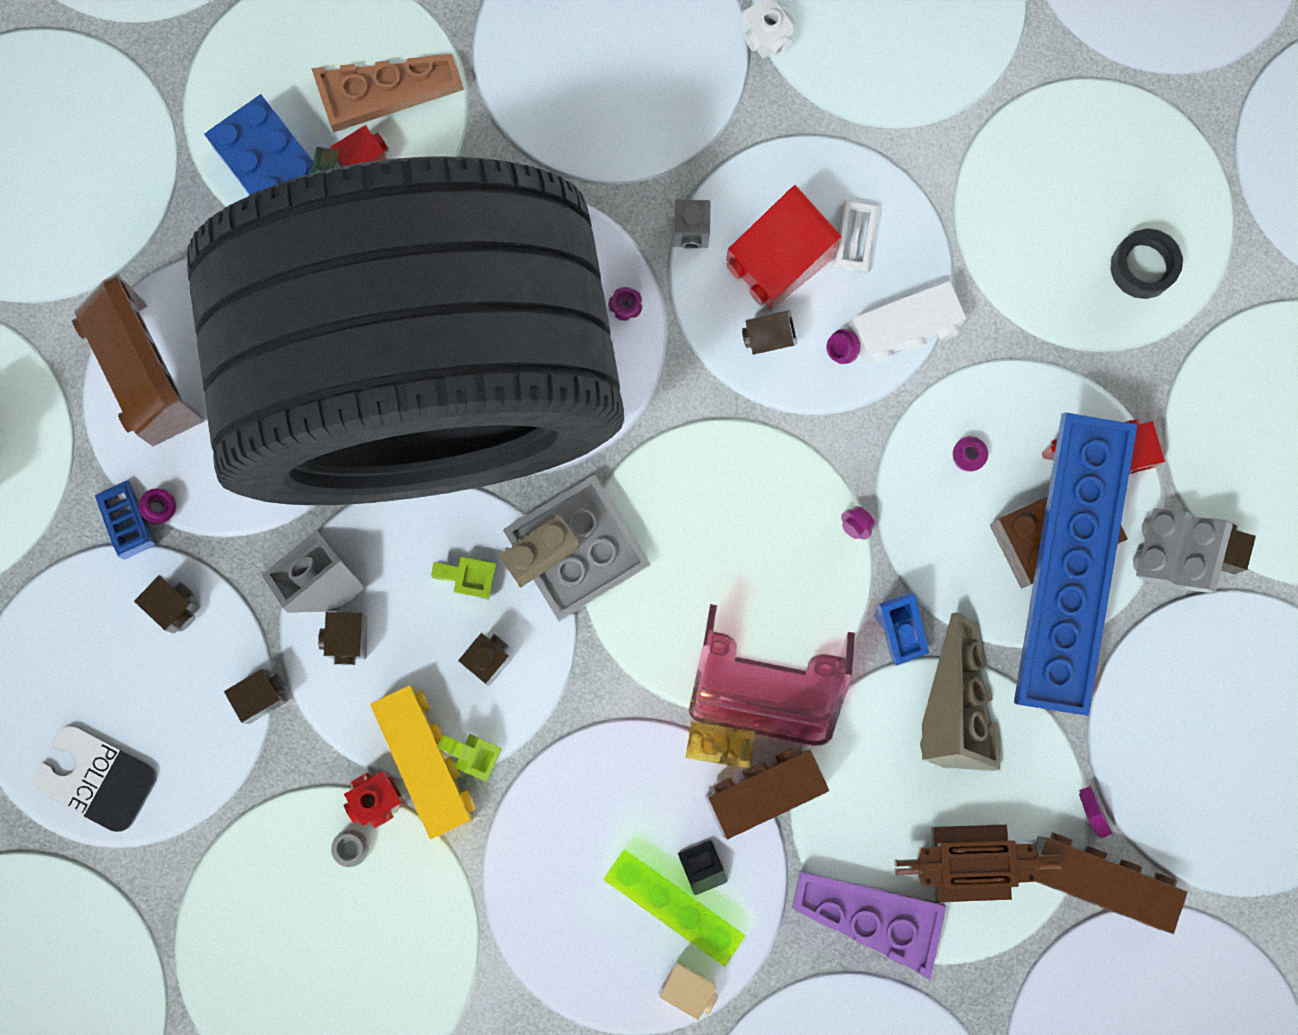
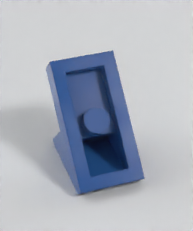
[874,591,929,666]

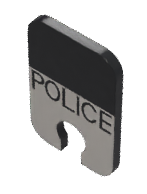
[33,726,156,832]

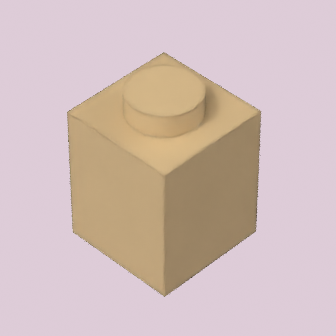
[658,960,719,1021]

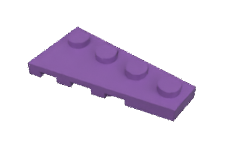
[792,870,946,980]

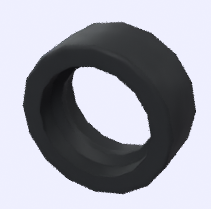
[1110,228,1183,299]

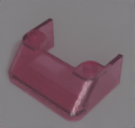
[689,604,855,746]

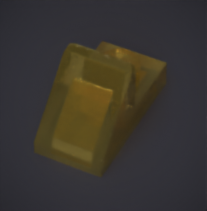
[685,722,756,769]

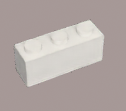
[848,281,966,365]

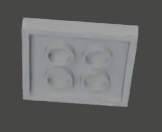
[503,474,651,622]

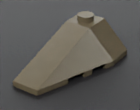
[920,612,1001,771]

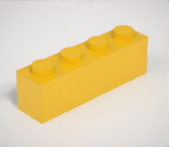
[370,685,476,840]

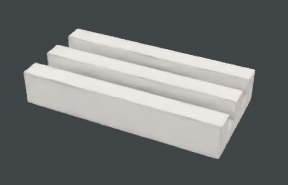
[833,200,879,274]

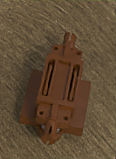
[894,824,1062,903]

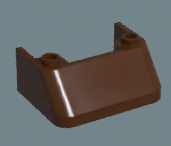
[72,273,204,447]

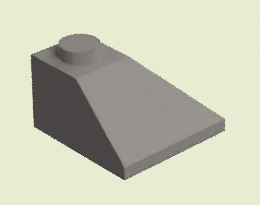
[262,529,365,613]

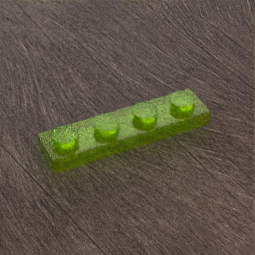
[603,848,746,967]

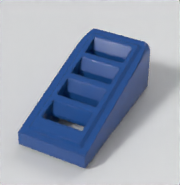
[95,480,158,560]

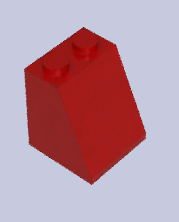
[726,185,842,310]

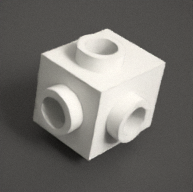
[740,0,794,59]

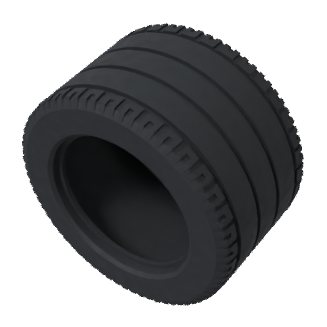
[187,156,624,505]

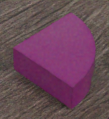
[1079,786,1113,838]

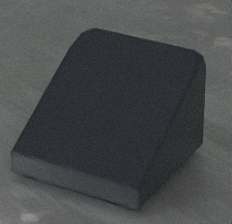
[677,840,728,895]

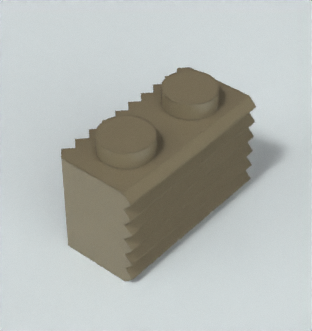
[499,514,580,588]

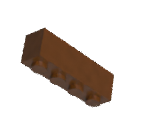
[1035,832,1188,935]

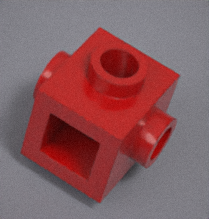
[343,771,406,829]

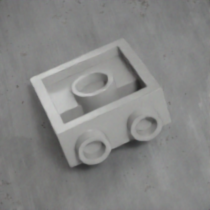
[1133,508,1233,594]

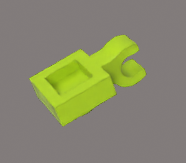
[431,557,497,600]
[437,734,502,782]

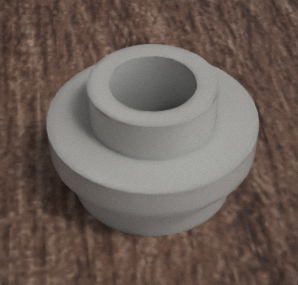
[331,830,369,867]

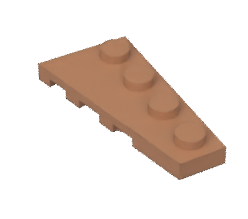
[311,54,464,133]

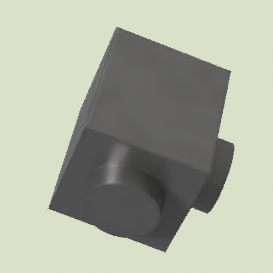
[673,199,711,249]

